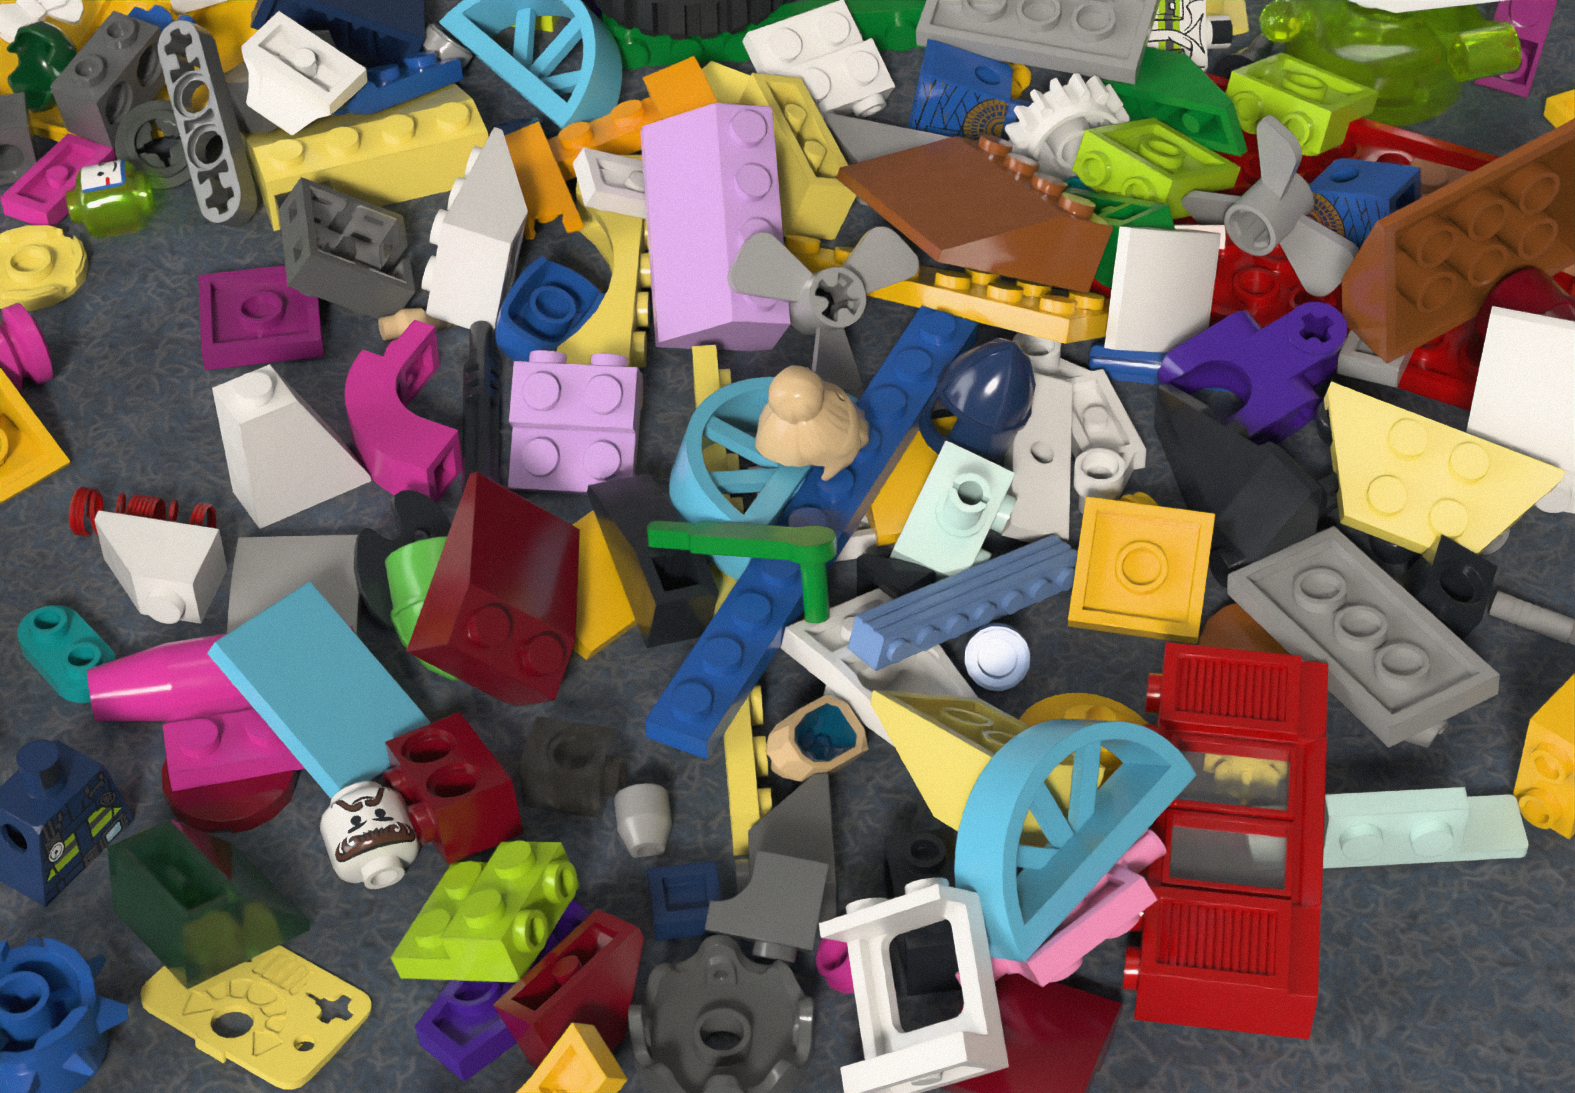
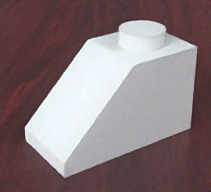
[94,510,227,624]

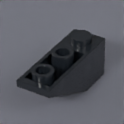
[587,473,719,649]

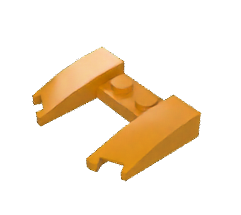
[504,56,718,240]

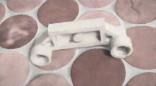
[1013,332,1146,514]

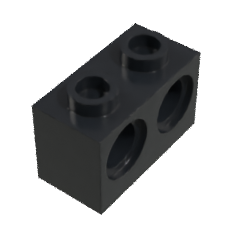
[883,827,962,996]

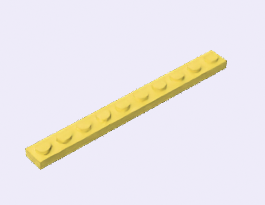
[692,345,772,856]

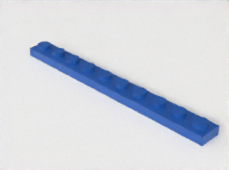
[645,306,978,760]

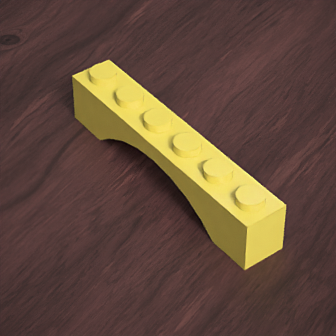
[557,155,651,409]

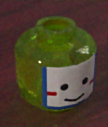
[66,160,155,239]

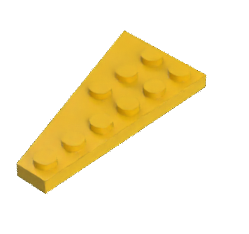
[784,235,1110,344]

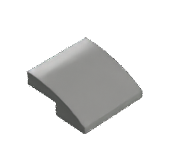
[227,535,362,639]

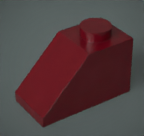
[493,909,644,1069]

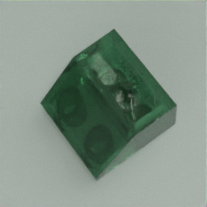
[107,819,309,990]

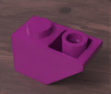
[1473,0,1557,98]

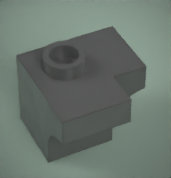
[705,850,829,963]

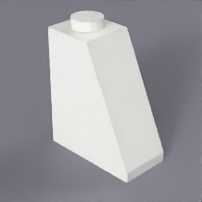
[212,364,371,529]

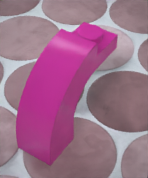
[345,320,462,503]

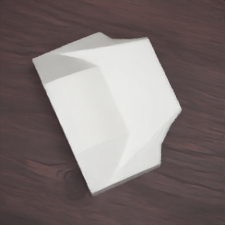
[241,11,367,135]

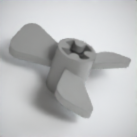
[1181,115,1359,296]
[727,227,919,389]

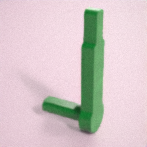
[647,521,837,623]

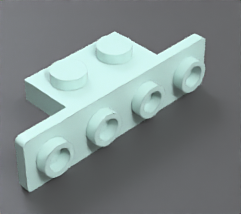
[1244,787,1529,872]

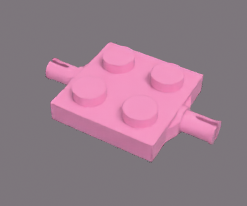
[955,829,1167,987]

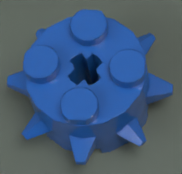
[0,937,130,1093]

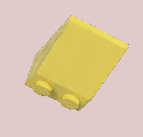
[870,690,1105,848]

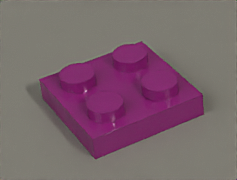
[198,265,324,370]

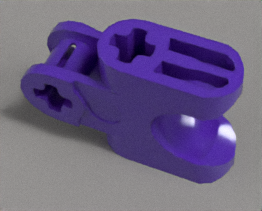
[1157,302,1347,446]

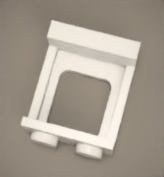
[819,878,1009,1093]

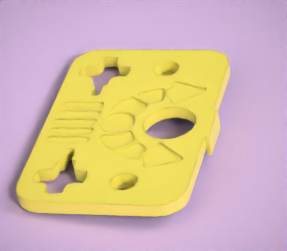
[140,919,372,1090]

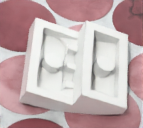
[1104,226,1221,353]

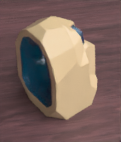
[765,694,869,782]

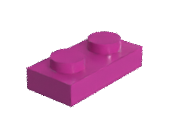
[0,133,116,227]

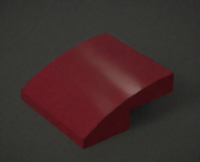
[939,973,1123,1093]

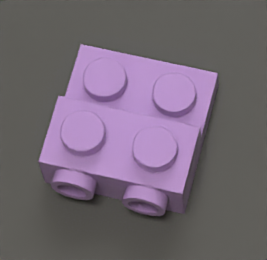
[508,350,643,495]

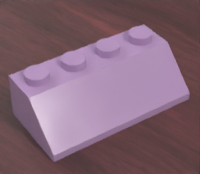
[640,103,791,351]

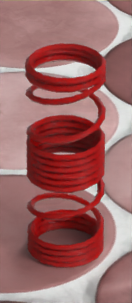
[69,486,216,537]

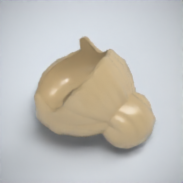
[755,365,870,482]

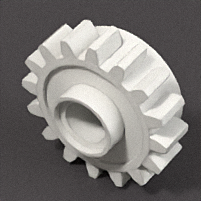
[1005,73,1130,180]

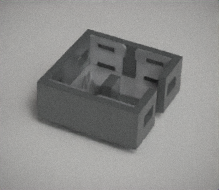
[279,177,415,319]

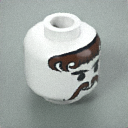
[320,781,420,889]

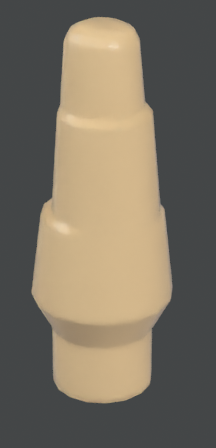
[378,308,452,341]

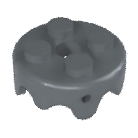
[628,934,814,1093]

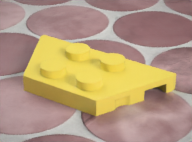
[1324,382,1565,555]

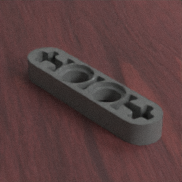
[158,20,257,227]

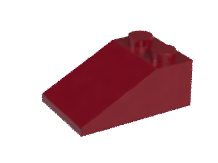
[406,472,580,706]

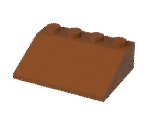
[1342,118,1575,364]
[836,134,1113,293]

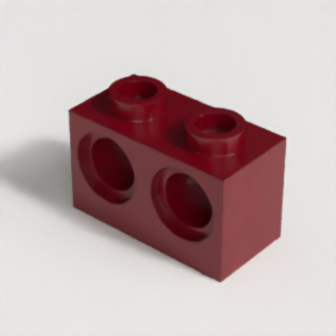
[383,712,524,865]

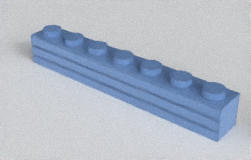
[848,534,1078,671]

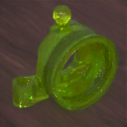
[1259,0,1521,127]

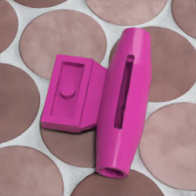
[87,626,354,792]

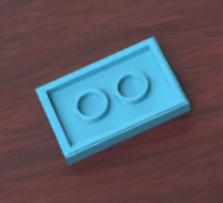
[207,581,431,799]

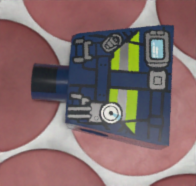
[0,740,134,907]

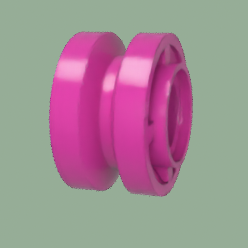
[0,302,53,393]

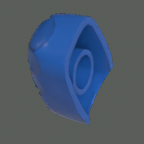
[495,256,606,362]

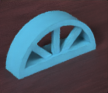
[439,0,622,129]
[669,377,858,581]
[954,719,1197,962]

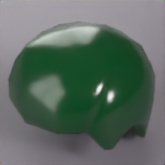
[7,21,78,113]

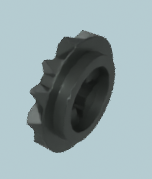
[115,100,206,190]

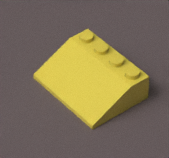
[240,83,488,231]

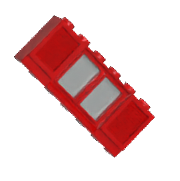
[1122,642,1328,1040]

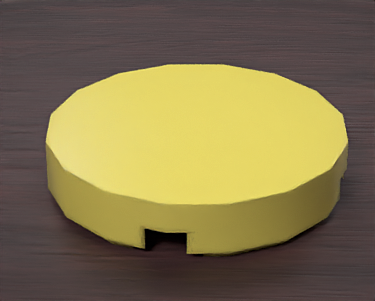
[0,225,89,311]

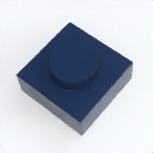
[647,861,722,941]

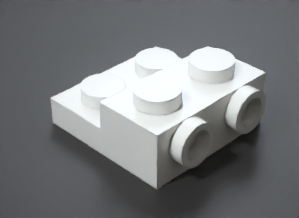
[742,0,895,119]

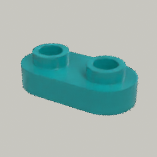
[17,605,117,703]

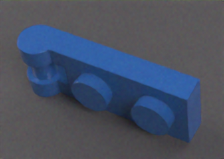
[329,51,464,116]

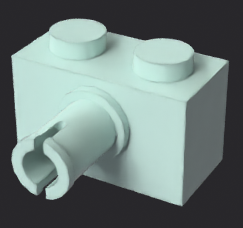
[890,441,1017,582]

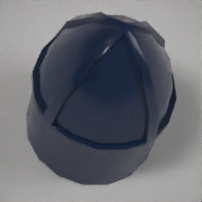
[919,338,1036,465]

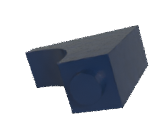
[251,0,425,68]

